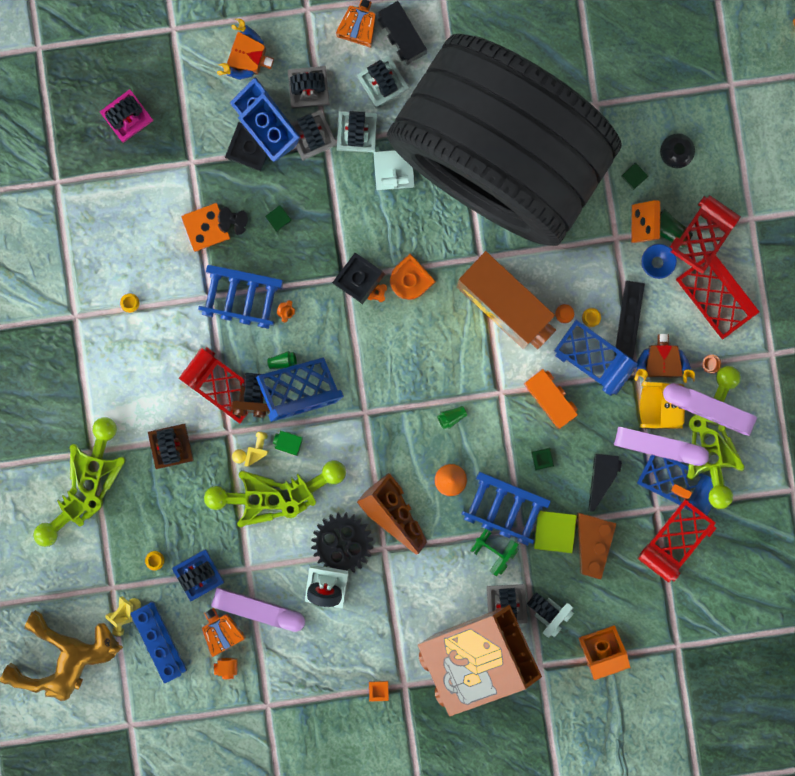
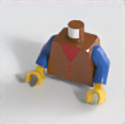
[634,334,695,383]

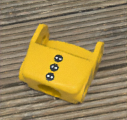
[640,382,685,429]

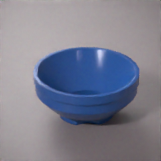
[641,244,677,279]

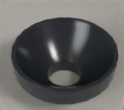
[660,134,695,169]

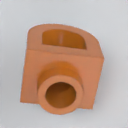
[214,658,238,679]

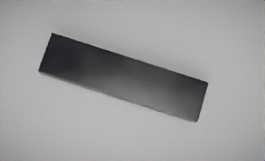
[614,281,645,358]

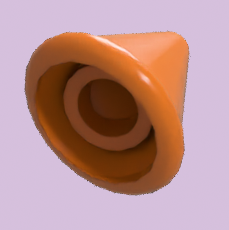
[435,464,467,496]

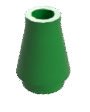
[268,351,297,369]
[437,406,467,429]

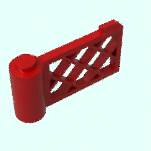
[670,195,741,274]
[179,347,248,424]
[637,499,717,582]

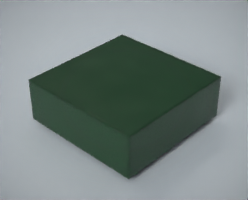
[621,163,648,190]
[265,205,292,232]
[531,448,554,471]

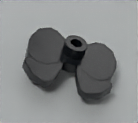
[218,207,248,235]

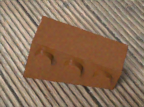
[577,513,617,579]

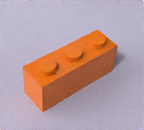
[524,369,578,429]

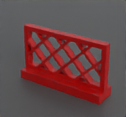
[676,255,760,340]

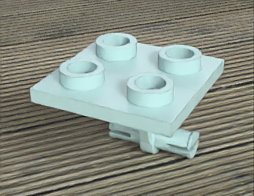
[373,150,414,190]

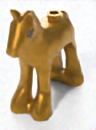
[0,610,123,701]

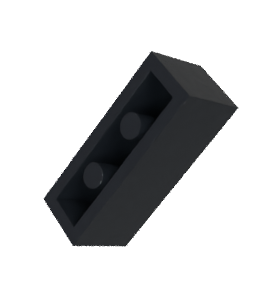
[377,1,427,65]

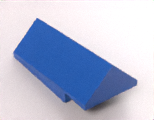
[230,77,300,162]

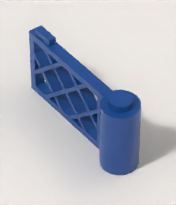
[554,319,639,396]
[637,455,713,516]

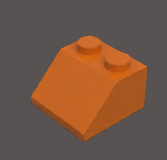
[579,625,631,680]

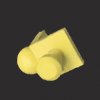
[232,431,269,466]
[105,596,141,637]

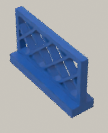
[256,357,344,422]

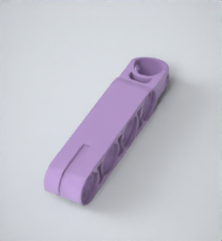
[663,383,757,436]
[614,427,709,466]
[211,587,305,632]

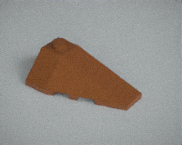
[357,473,427,555]

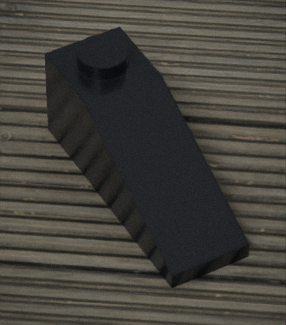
[588,454,622,512]

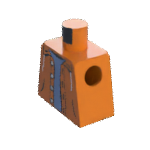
[336,0,376,48]
[202,608,246,657]

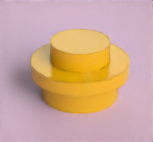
[120,293,140,313]
[582,308,601,327]
[145,551,165,570]

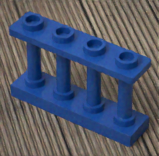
[198,264,284,329]
[461,472,551,546]
[130,601,187,683]

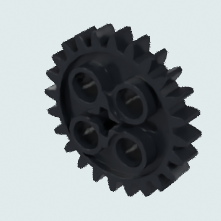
[311,512,374,573]

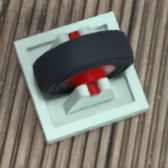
[305,564,349,608]

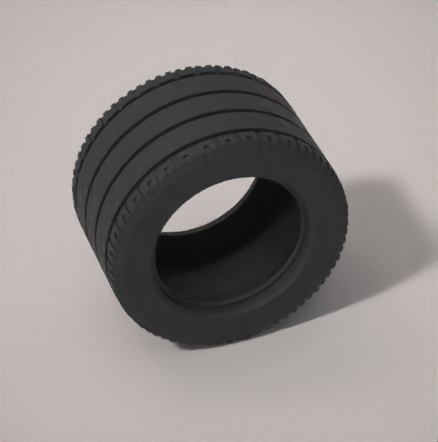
[387,34,622,246]

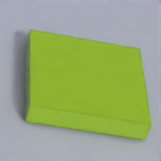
[534,511,576,553]

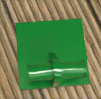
[470,529,519,577]

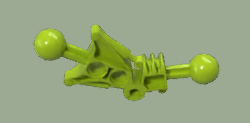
[687,366,745,509]
[33,417,126,547]
[204,460,346,527]

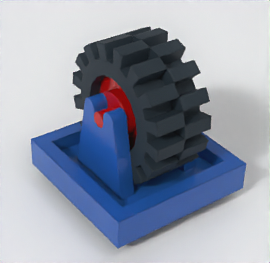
[172,549,225,602]

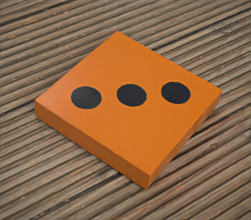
[631,200,660,243]
[181,203,230,252]

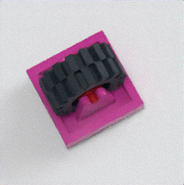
[99,89,153,143]

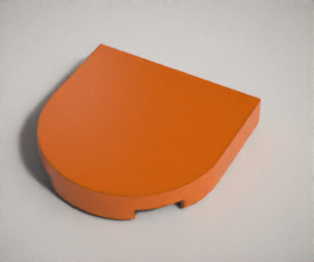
[390,253,436,300]

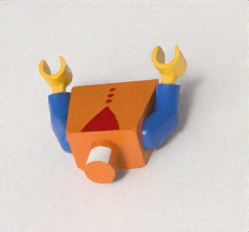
[217,19,274,80]

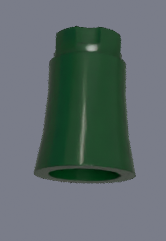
[660,208,693,249]

